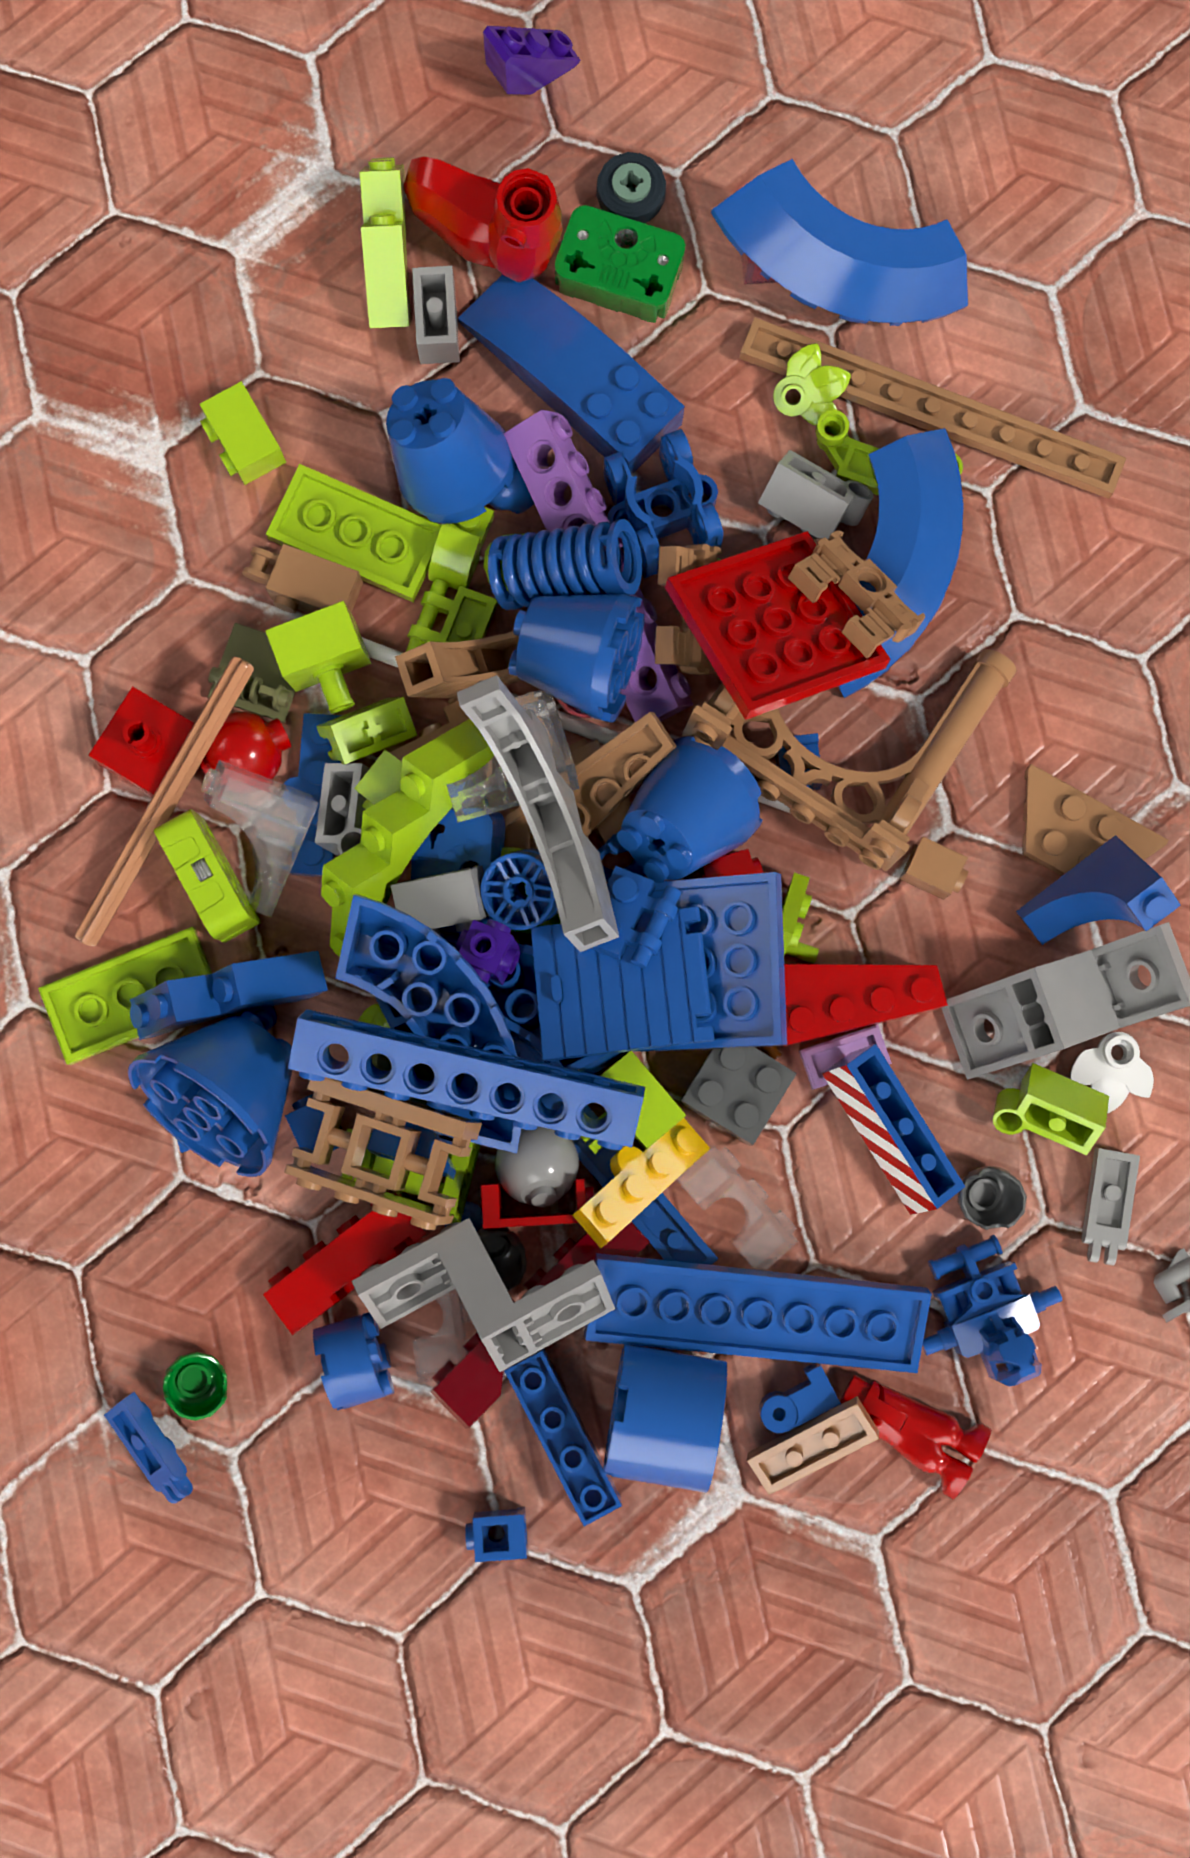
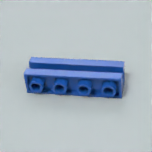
[504,1348,622,1527]

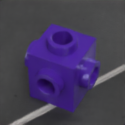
[455,919,520,985]

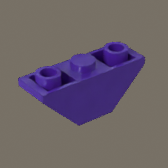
[483,26,581,95]

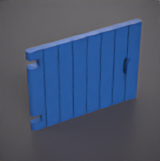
[531,907,715,1062]

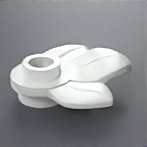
[1070,1032,1154,1113]

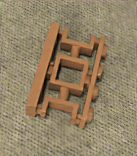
[284,1077,482,1230]

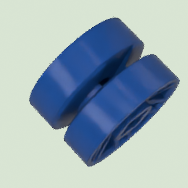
[481,848,558,930]

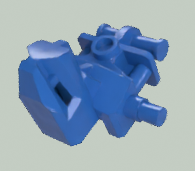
[922,1235,1062,1387]

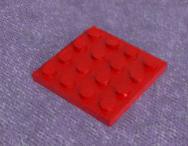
[664,531,891,720]

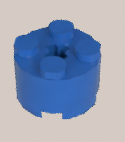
[313,1312,394,1410]

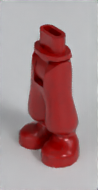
[839,1374,992,1500]

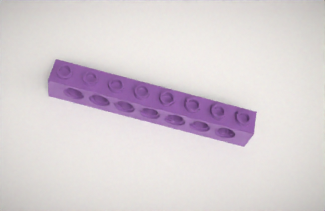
[503,409,693,722]

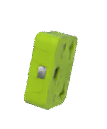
[154,809,261,943]

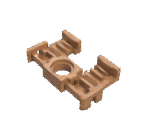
[788,531,925,658]
[655,544,722,675]

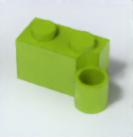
[992,1063,1109,1155]

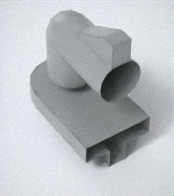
[1154,1248,1190,1323]

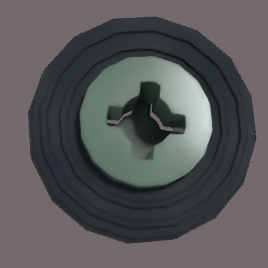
[596,152,666,223]

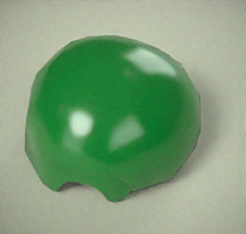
[163,1351,227,1421]

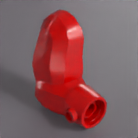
[403,156,563,282]

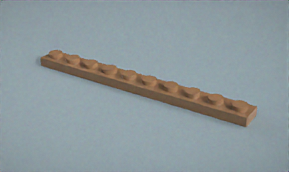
[739,317,1126,499]

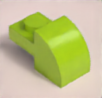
[428,507,494,590]

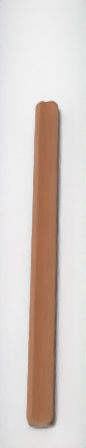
[75,656,254,947]

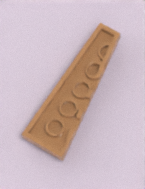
[472,712,676,867]

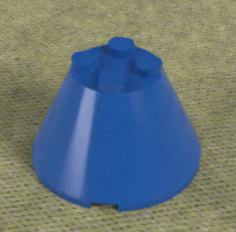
[128,1011,293,1177]

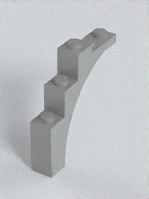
[457,675,619,952]

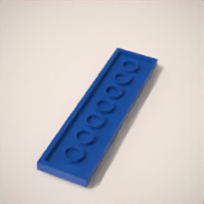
[584,1253,932,1373]

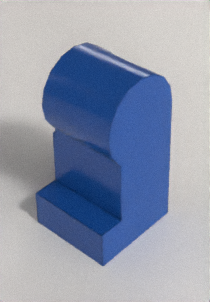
[759,1363,841,1433]

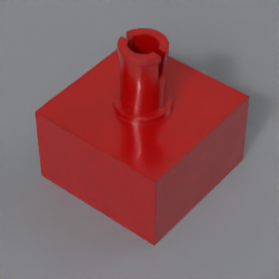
[88,686,194,797]

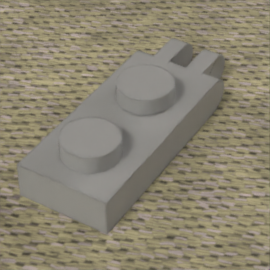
[1081,1148,1140,1266]

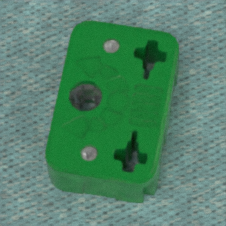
[555,205,685,323]

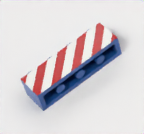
[822,1044,966,1215]

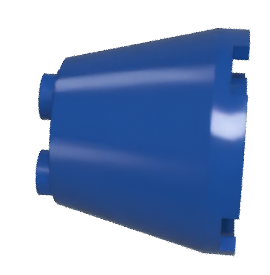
[386,378,516,524]
[509,594,644,723]
[617,736,763,883]

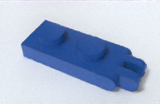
[104,1392,193,1504]

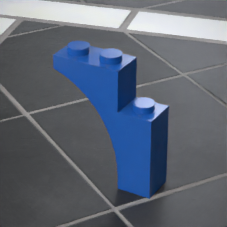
[130,951,328,1040]

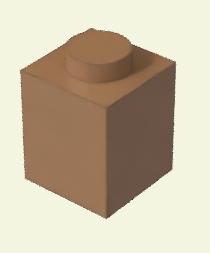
[900,837,969,900]

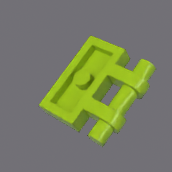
[405,579,498,652]

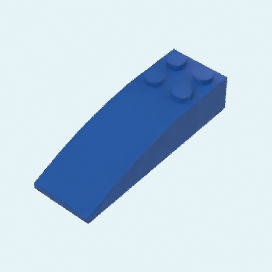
[458,274,685,475]

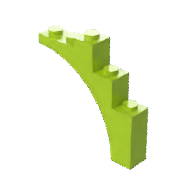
[321,719,500,957]

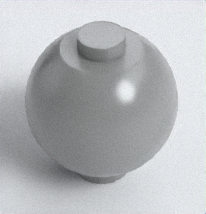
[495,1126,579,1208]

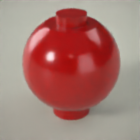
[200,711,292,793]

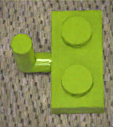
[782,872,819,964]

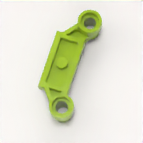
[815,410,963,495]

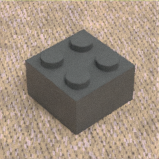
[679,1047,797,1146]

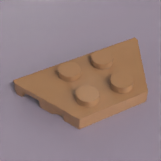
[1022,764,1169,876]

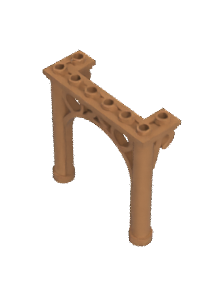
[681,538,1017,872]

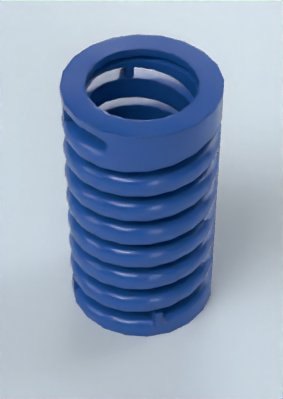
[488,519,642,611]

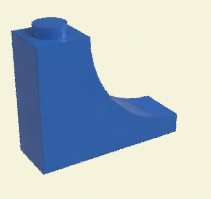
[1016,835,1181,945]

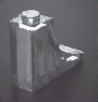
[447,690,580,823]
[201,760,319,917]

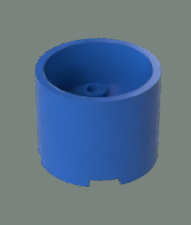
[603,1344,727,1493]

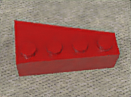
[780,964,948,1048]
[263,1190,433,1336]

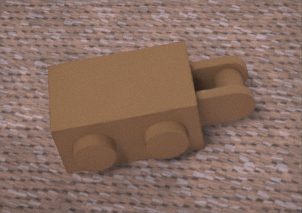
[242,544,363,614]

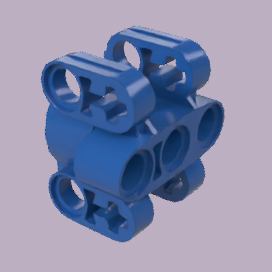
[603,429,723,578]

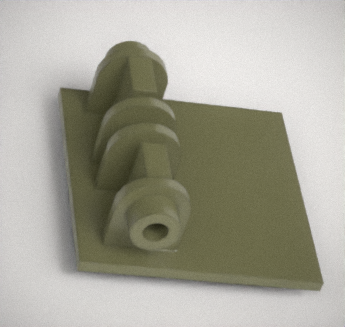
[208,623,296,723]

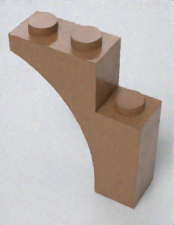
[395,631,521,698]

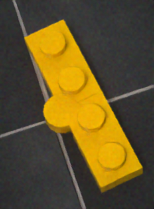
[573,1118,710,1248]

